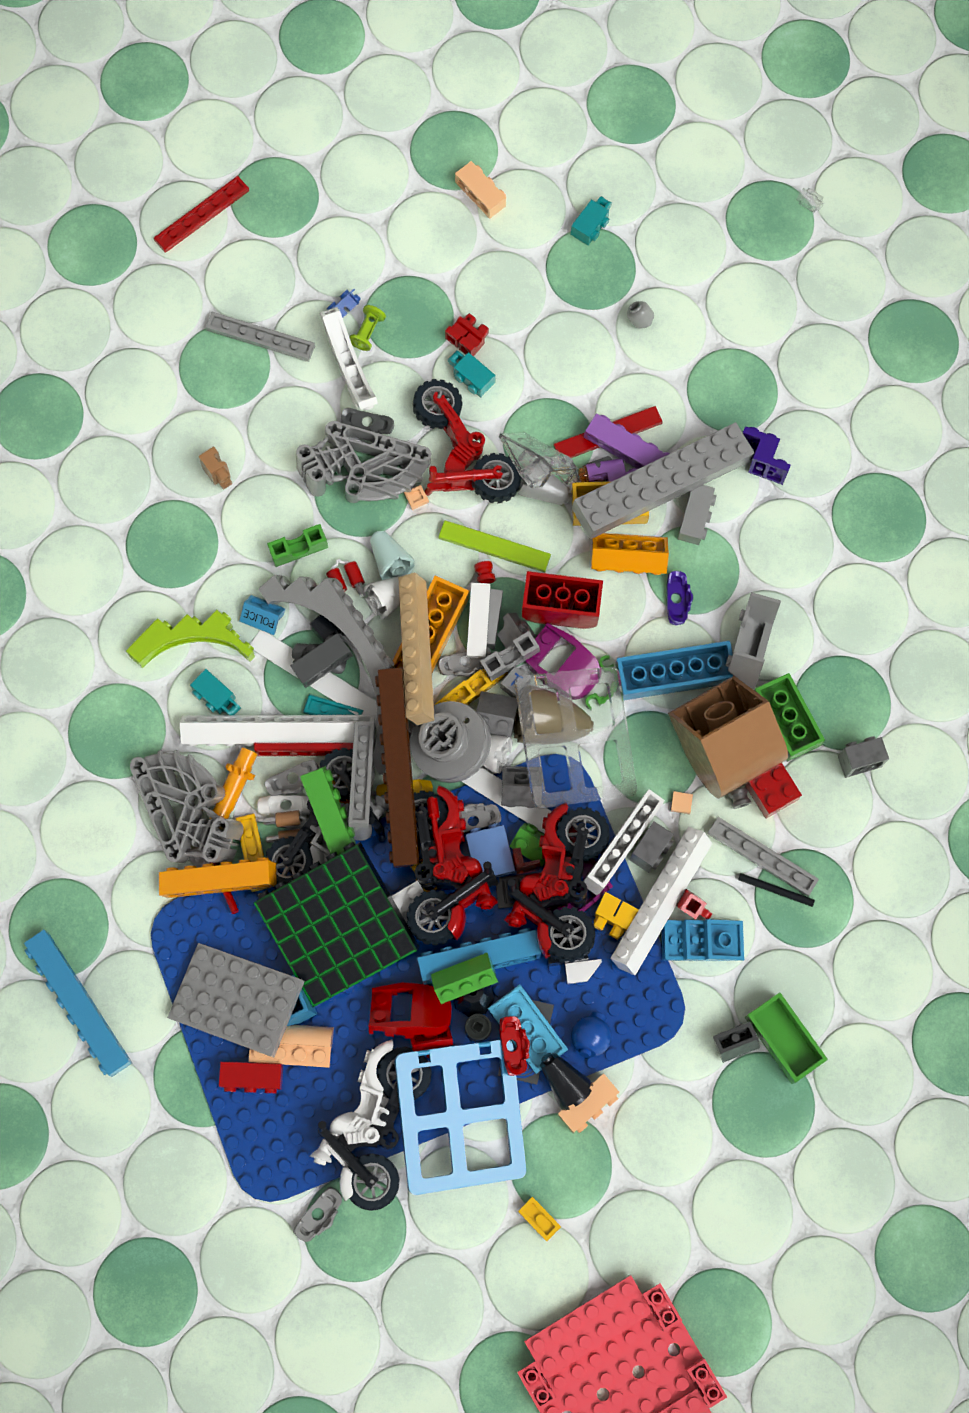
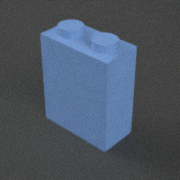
[466,823,516,878]

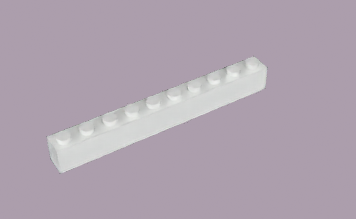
[180,715,375,746]

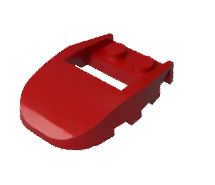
[368,982,452,1039]

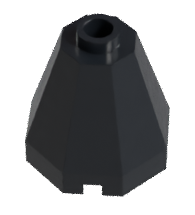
[453,985,494,1017]

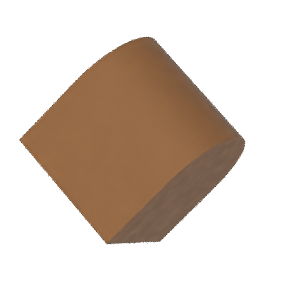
[668,676,788,799]

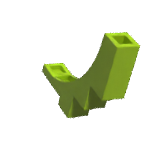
[126,610,255,668]

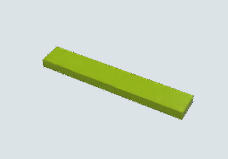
[439,520,551,573]

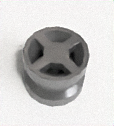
[728,788,751,809]

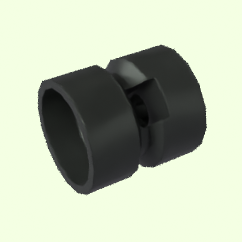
[465,1014,491,1042]

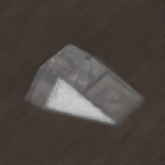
[499,432,580,488]

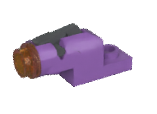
[578,456,639,482]

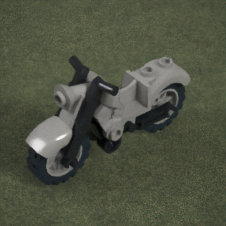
[264,748,389,884]

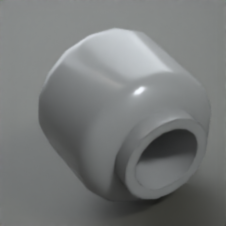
[627,301,654,329]

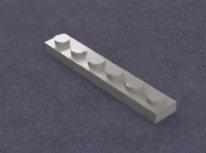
[206,312,315,362]
[349,722,374,828]
[708,817,819,897]

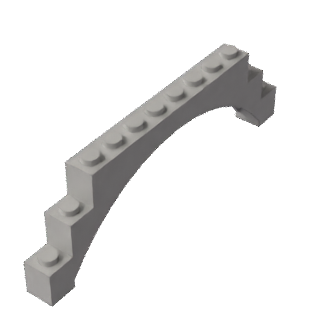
[259,575,411,775]

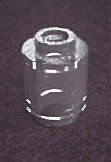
[796,188,824,213]

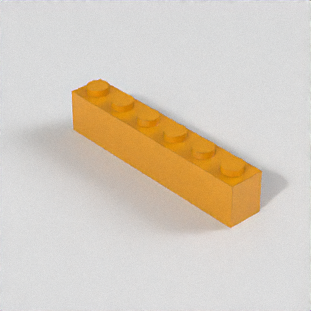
[159,858,277,898]

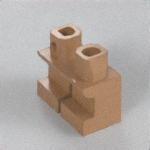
[198,446,232,490]

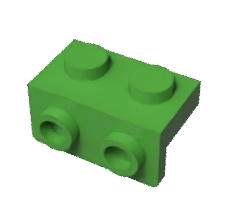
[509,823,545,867]

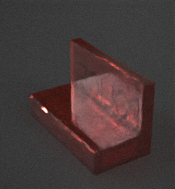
[512,848,540,875]

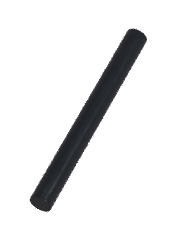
[738,873,815,907]

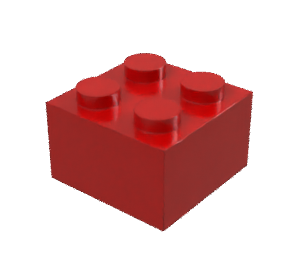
[745,763,802,819]

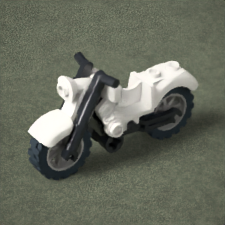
[310,1040,432,1211]

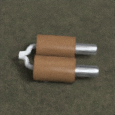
[263,810,307,843]

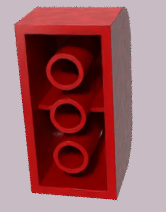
[522,571,603,629]

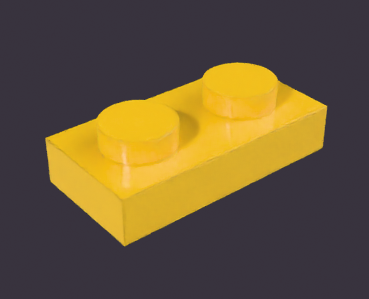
[518,1197,561,1241]

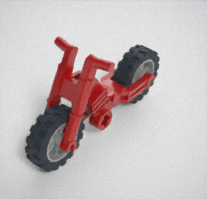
[413,379,522,504]

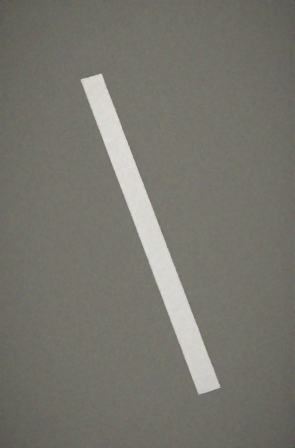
[250,630,551,834]

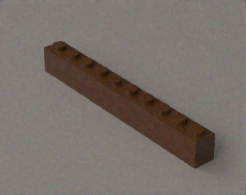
[375,667,420,868]

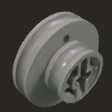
[410,701,491,783]

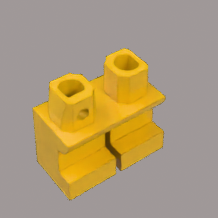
[593,892,639,940]

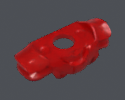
[499,1016,530,1076]

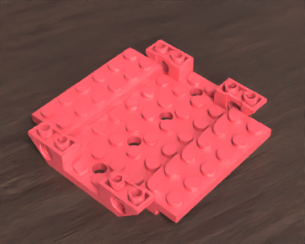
[517,1275,727,1413]

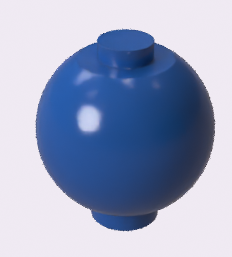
[571,1012,612,1058]

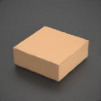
[404,485,429,510]
[671,791,693,814]

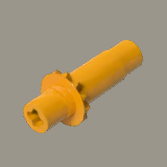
[213,747,258,819]

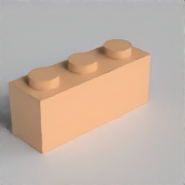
[455,161,506,219]
[557,1074,620,1133]

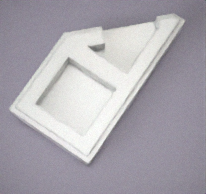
[565,959,602,984]

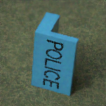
[239,595,285,635]

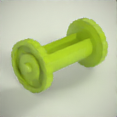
[349,305,386,351]

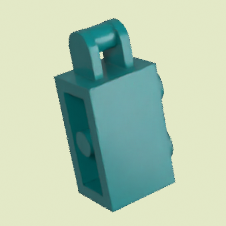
[571,196,612,246]
[447,350,496,398]
[190,669,241,715]

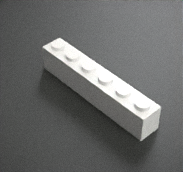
[583,789,665,895]

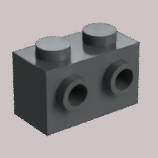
[713,1022,760,1063]

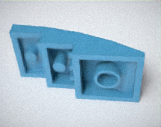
[661,919,744,961]

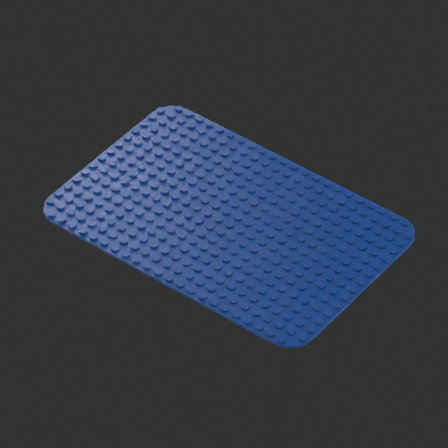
[151,754,685,1202]

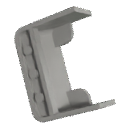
[725,592,781,689]

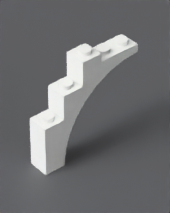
[320,307,378,410]

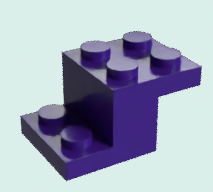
[743,426,791,485]

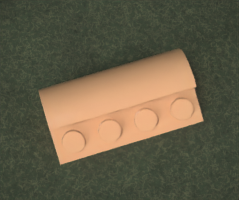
[249,1025,334,1068]

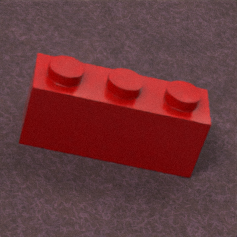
[219,1062,283,1094]

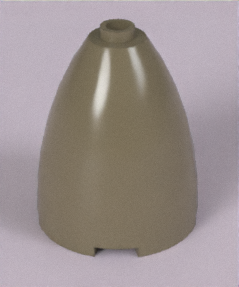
[513,685,594,745]

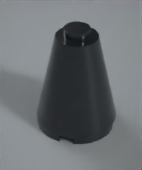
[540,1053,593,1110]

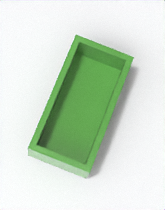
[745,992,828,1084]

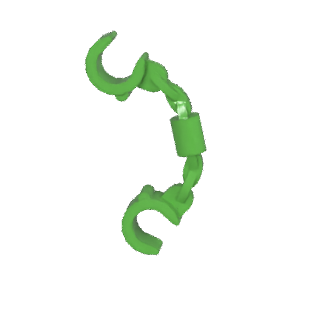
[585,655,618,710]

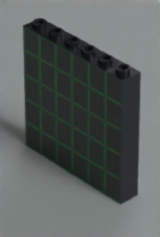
[254,842,420,1007]

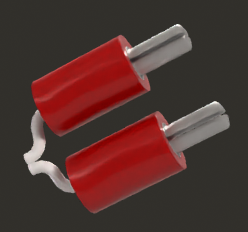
[326,559,366,597]

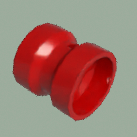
[474,561,496,584]

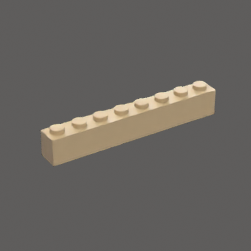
[398,573,435,725]

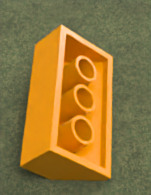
[591,533,669,575]

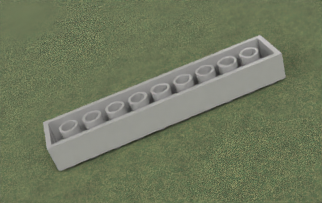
[572,422,755,539]

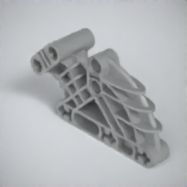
[296,421,431,503]
[130,750,244,863]

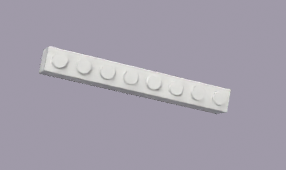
[610,826,712,975]

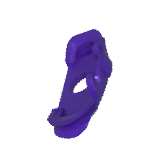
[667,571,693,625]

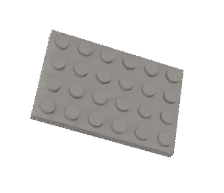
[167,943,305,1058]

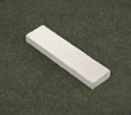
[467,583,490,658]

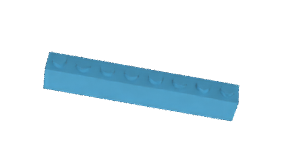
[24,930,132,1077]

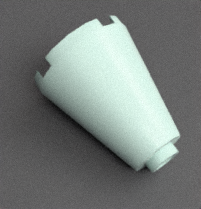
[370,531,415,580]

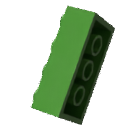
[754,673,825,762]

